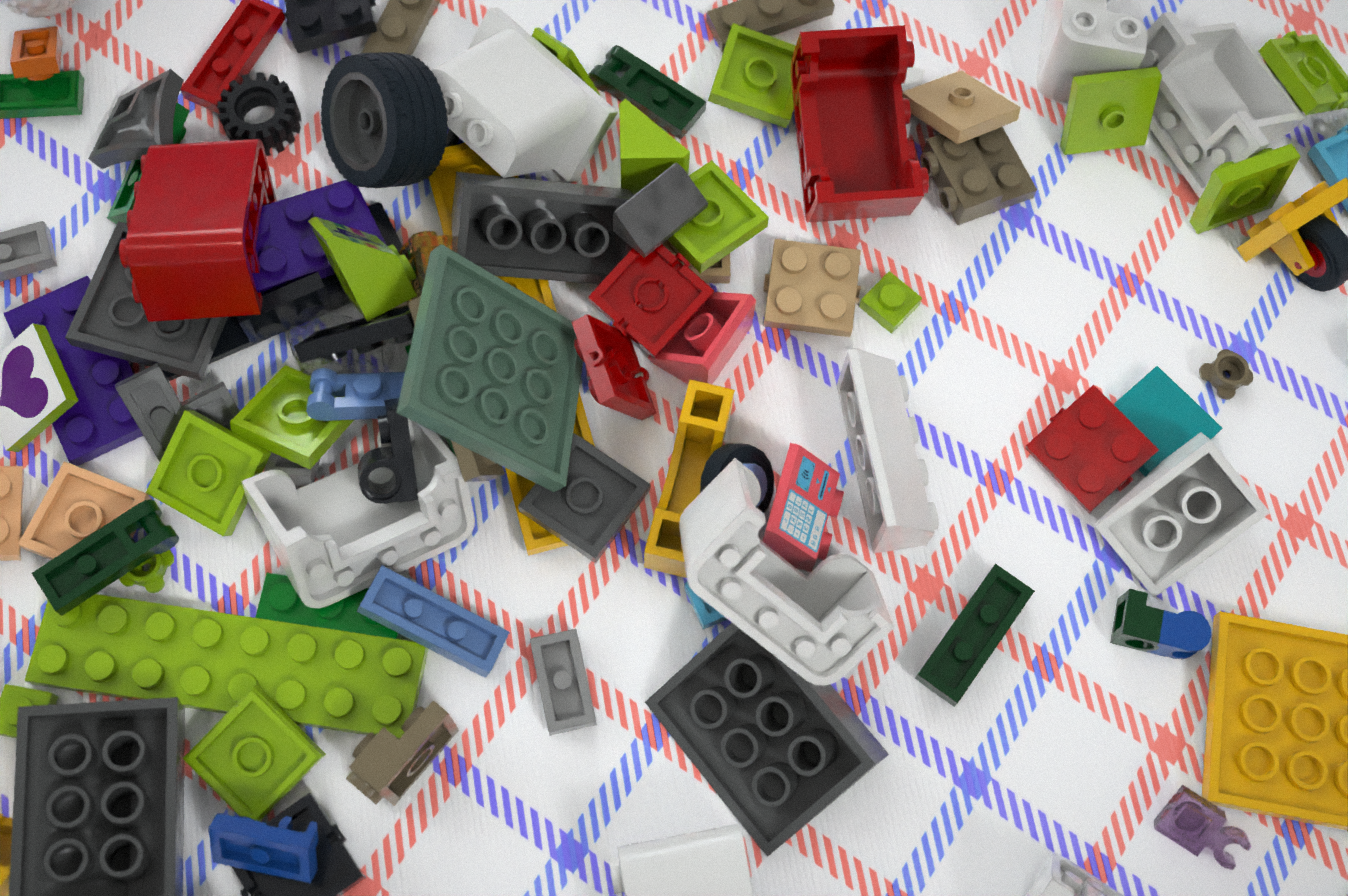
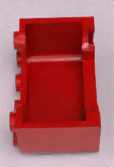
[791,25,929,223]
[119,139,277,322]

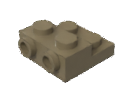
[920,127,1037,226]
[345,700,459,806]

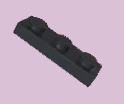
[294,305,415,364]

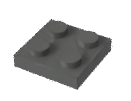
[518,433,651,564]

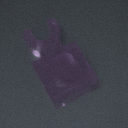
[1153,784,1252,870]

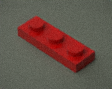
[180,0,286,114]

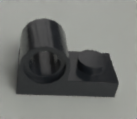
[358,398,418,504]

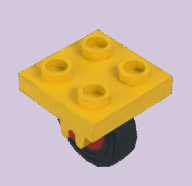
[1236,177,1348,292]

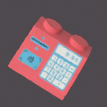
[762,442,844,572]

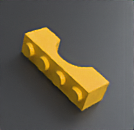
[644,379,735,578]

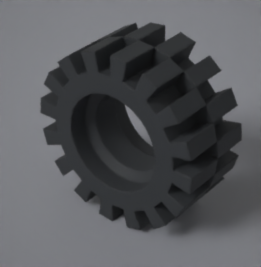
[217,72,302,156]

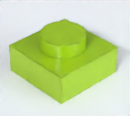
[859,271,922,334]
[0,684,59,738]

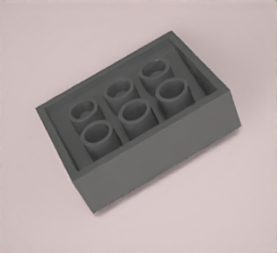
[645,623,889,857]
[9,697,185,896]

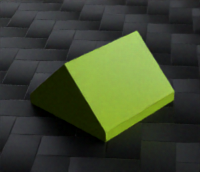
[619,99,690,195]

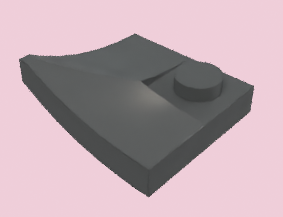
[88,69,184,170]

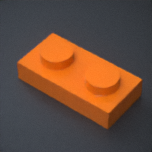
[10,26,62,81]

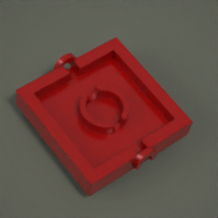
[588,244,715,359]
[572,314,657,421]
[1025,384,1159,514]

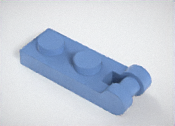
[306,368,405,421]

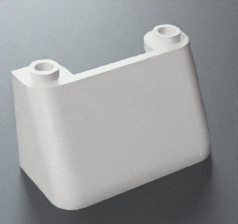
[241,419,475,608]

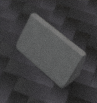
[613,163,708,258]

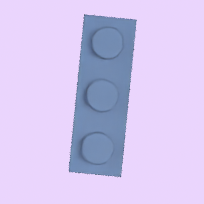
[356,565,510,678]

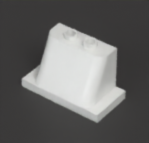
[430,7,618,182]
[1138,11,1306,198]

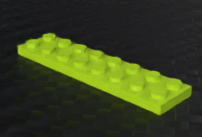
[24,594,428,740]

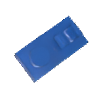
[208,813,319,883]

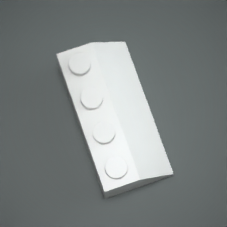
[837,348,939,554]

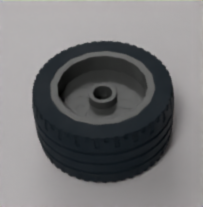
[321,52,448,188]

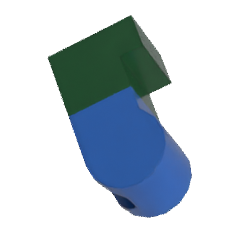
[1110,588,1212,660]

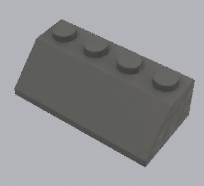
[452,172,634,284]

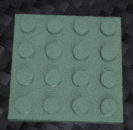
[397,244,583,492]

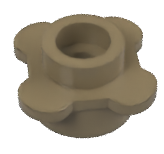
[1199,349,1254,400]

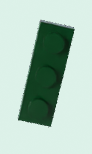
[914,563,1035,707]

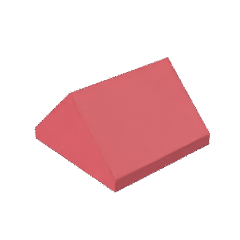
[648,292,756,385]

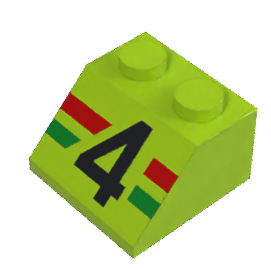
[308,217,417,322]

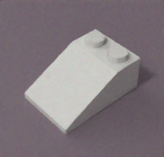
[1094,432,1271,598]

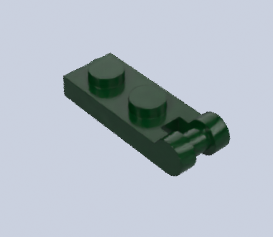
[588,45,706,139]
[31,499,179,616]

